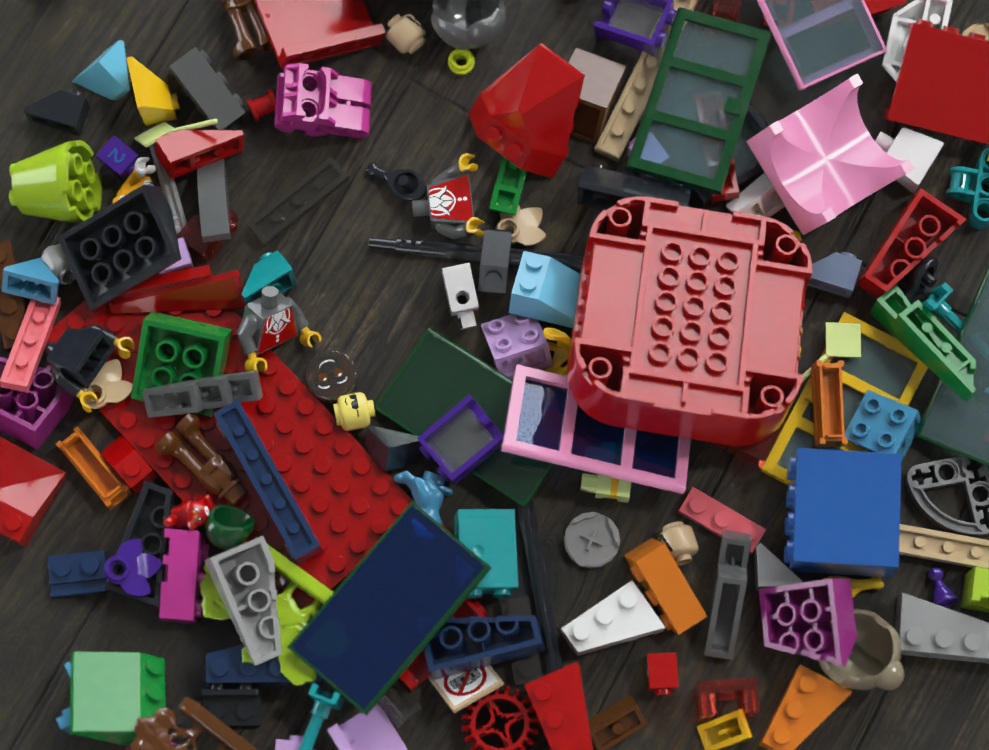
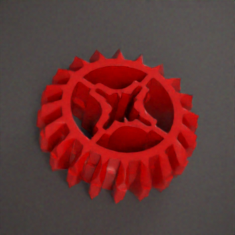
[461,686,539,750]

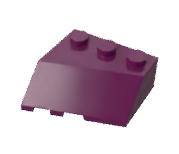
[759,578,857,666]

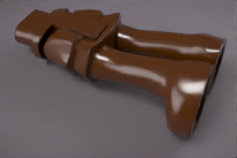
[221,0,274,61]
[155,413,248,506]

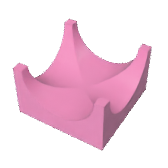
[746,74,914,235]

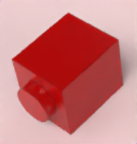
[646,652,679,696]

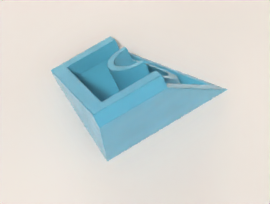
[72,40,130,101]

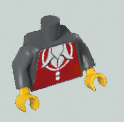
[412,153,485,240]
[237,286,321,372]

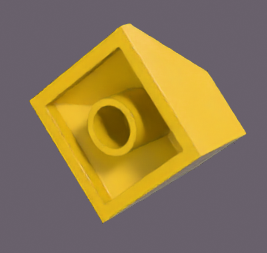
[127,56,180,126]

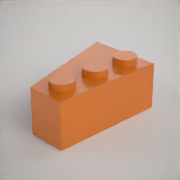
[623,538,707,635]

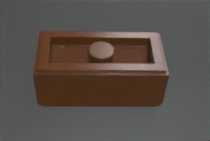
[589,695,648,750]

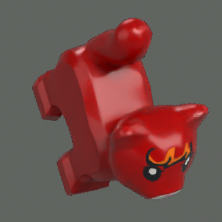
[163,494,216,530]

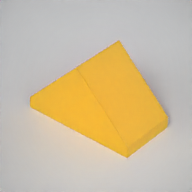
[697,709,752,750]

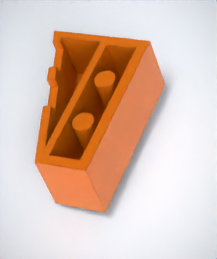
[759,665,852,750]

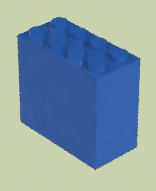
[784,448,901,578]

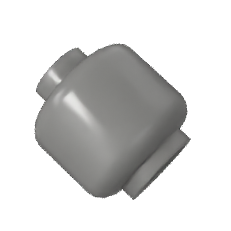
[40,244,76,285]

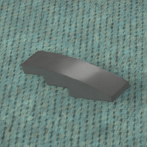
[197,159,231,243]
[142,370,263,418]

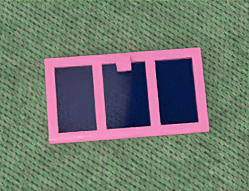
[501,364,691,494]

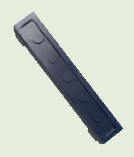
[213,400,323,565]

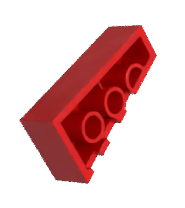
[525,662,594,750]

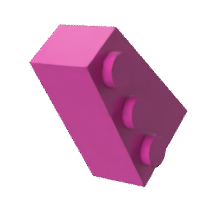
[159,528,210,624]

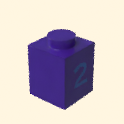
[96,136,139,183]

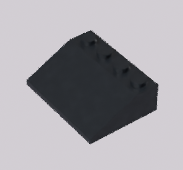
[57,185,181,311]

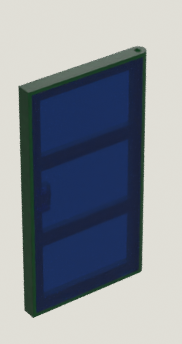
[287,501,492,716]

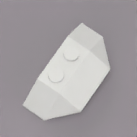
[882,0,953,82]

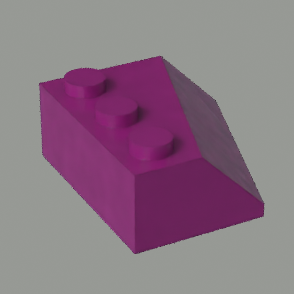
[0,357,73,450]

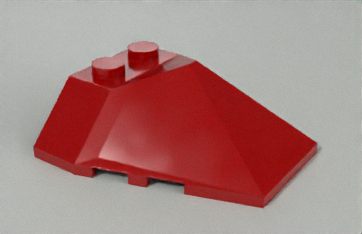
[468,43,585,178]

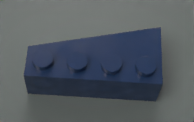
[417,615,545,680]
[206,644,324,686]

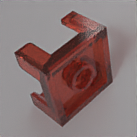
[694,677,760,722]

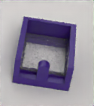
[593,0,677,57]
[417,395,504,484]

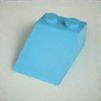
[509,251,580,328]

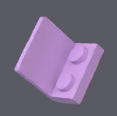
[481,314,553,379]
[327,703,407,750]

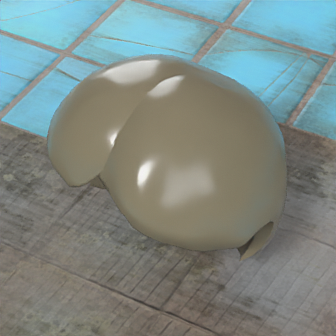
[818,609,904,690]

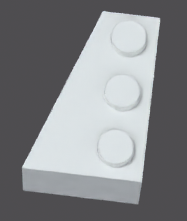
[561,581,665,656]

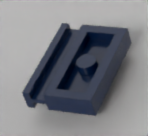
[48,550,108,598]

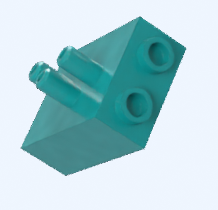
[454,509,518,598]

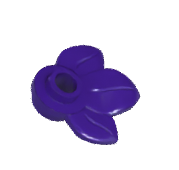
[104,539,162,596]

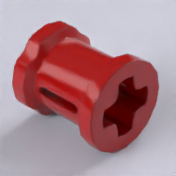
[246,89,276,122]

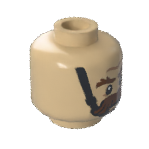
[386,14,426,54]
[658,521,699,566]

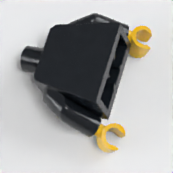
[45,324,134,412]

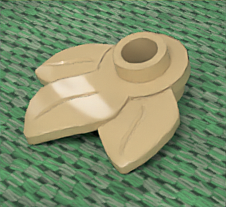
[495,206,546,246]
[83,359,133,409]

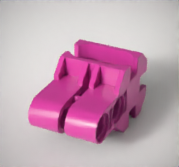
[274,63,372,138]

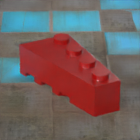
[855,188,966,299]

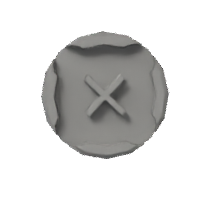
[564,512,620,569]

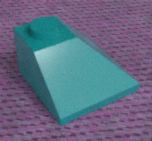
[242,250,297,305]

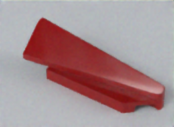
[109,265,246,314]

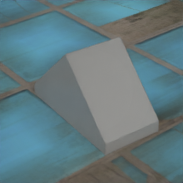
[754,543,803,591]

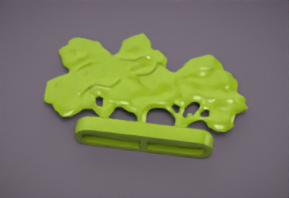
[200,537,351,685]

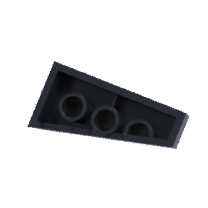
[104,481,174,610]

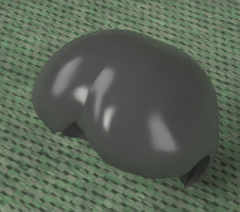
[431,0,506,50]

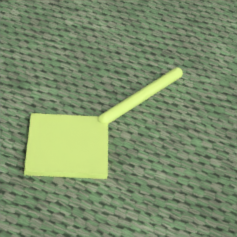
[135,119,218,147]
[802,322,861,382]

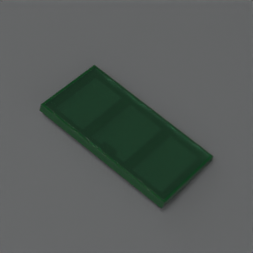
[374,327,581,509]

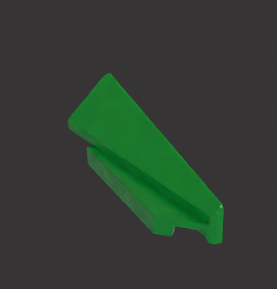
[870,285,976,401]

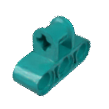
[946,148,989,230]

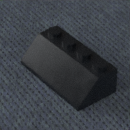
[577,164,692,210]

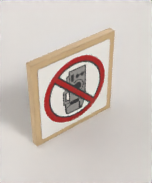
[428,665,504,713]

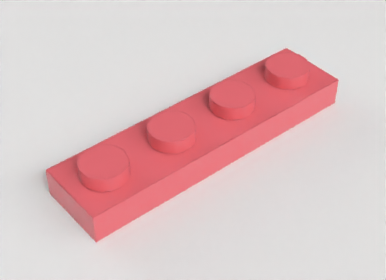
[0,297,61,393]

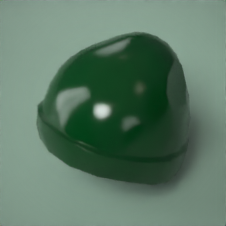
[204,505,255,551]

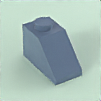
[808,252,862,298]

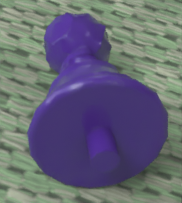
[928,567,959,609]

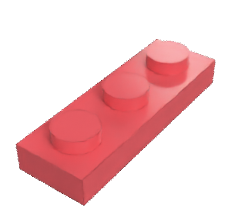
[678,487,766,555]

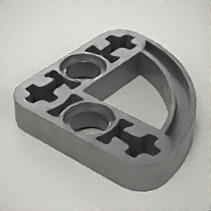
[905,456,989,537]

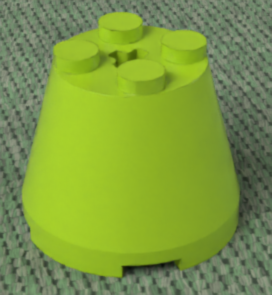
[9,140,102,224]

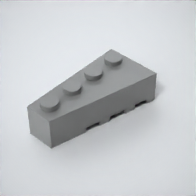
[895,593,989,663]

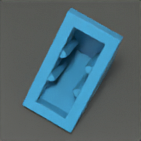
[1,258,59,305]

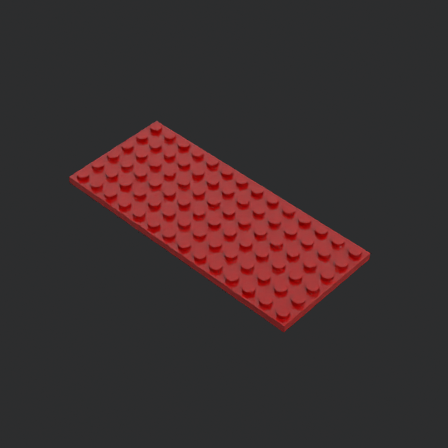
[44,273,415,609]

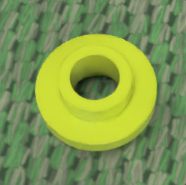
[448,49,475,75]

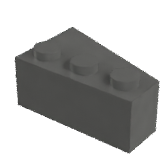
[167,47,245,130]

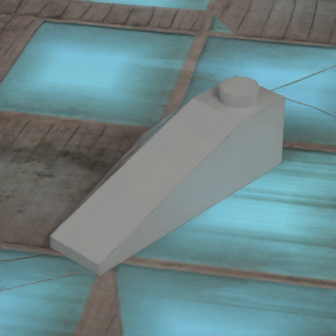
[205,536,282,666]

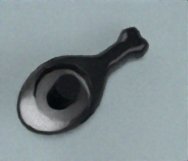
[365,162,427,202]
[904,256,938,303]

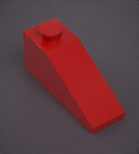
[156,130,244,179]

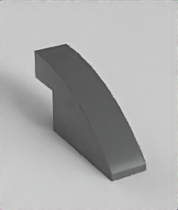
[704,530,751,660]

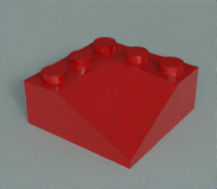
[0,437,67,548]

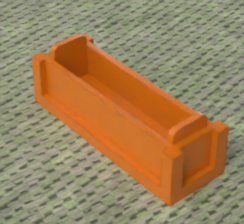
[811,360,848,447]
[56,426,133,511]

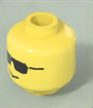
[333,392,375,431]

